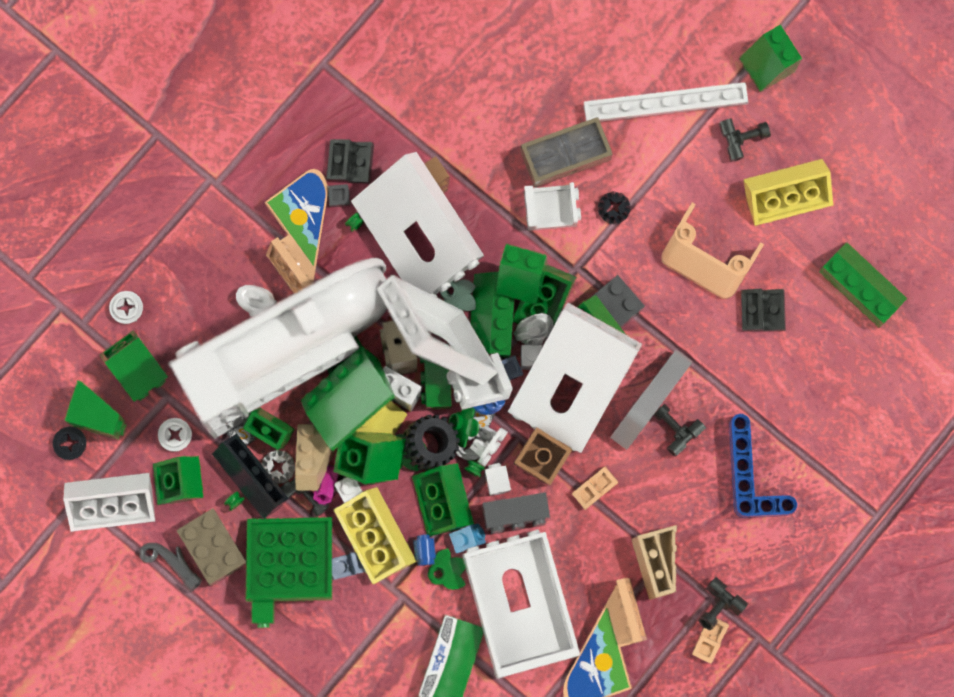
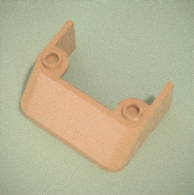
[661,202,764,299]

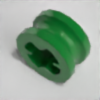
[345,212,364,232]
[464,460,485,477]
[224,491,245,511]

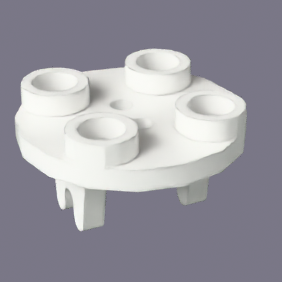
[470,426,508,467]

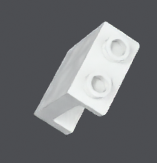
[524,182,581,231]
[447,353,512,409]
[383,367,421,412]

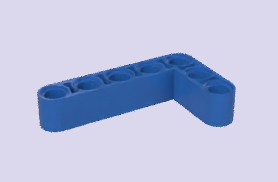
[729,414,798,518]

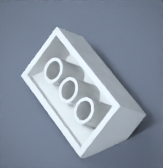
[63,473,155,531]

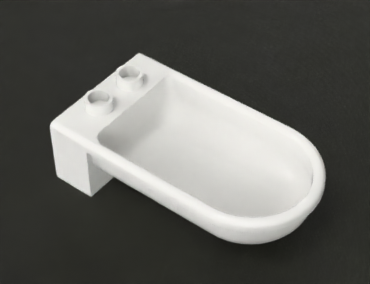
[170,258,387,439]

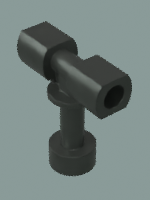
[719,118,771,162]
[653,404,706,457]
[280,479,330,517]
[699,577,749,630]

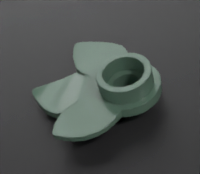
[440,279,476,311]

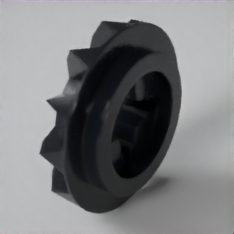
[598,191,631,224]
[53,427,87,460]

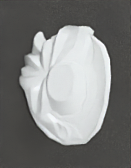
[236,285,277,317]
[513,313,553,345]

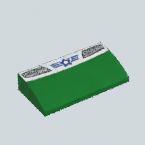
[418,615,484,697]

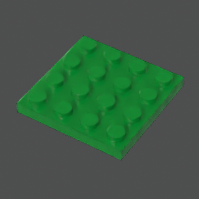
[246,517,332,602]

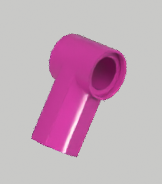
[313,465,339,505]

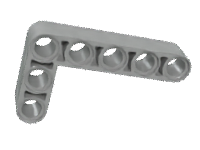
[610,349,693,450]

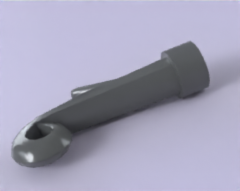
[139,542,203,592]

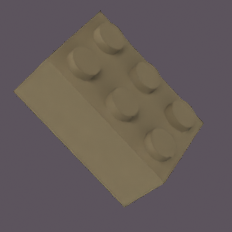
[177,508,247,586]

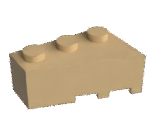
[295,425,335,490]

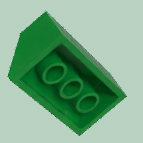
[819,242,907,328]
[470,272,514,359]

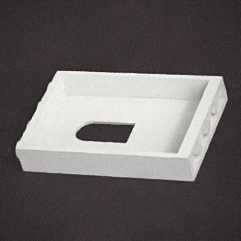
[351,152,484,297]
[377,275,498,385]
[508,303,642,453]
[462,530,580,679]

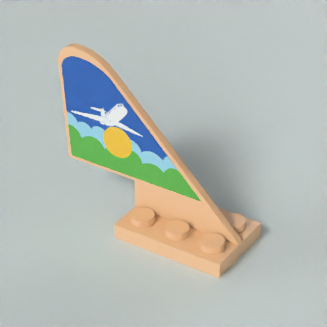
[265,169,328,294]
[563,578,647,697]

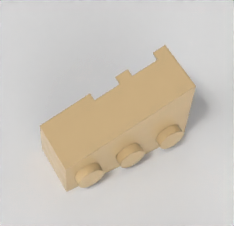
[631,525,677,600]

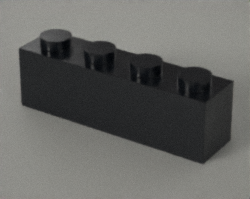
[212,433,289,519]

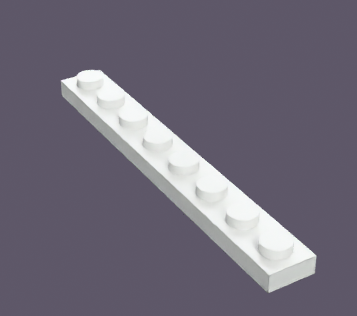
[584,83,748,122]

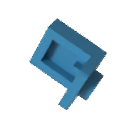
[449,523,486,554]

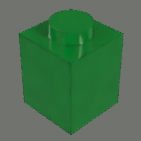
[252,601,275,628]

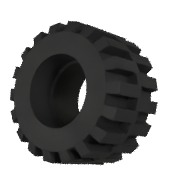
[403,414,460,471]

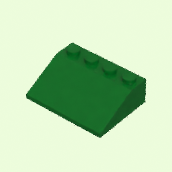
[301,346,395,451]

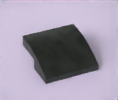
[326,139,374,184]
[741,288,786,331]

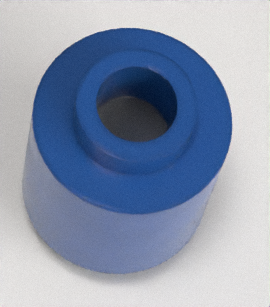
[413,535,436,566]

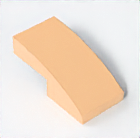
[572,466,619,510]
[692,618,729,663]

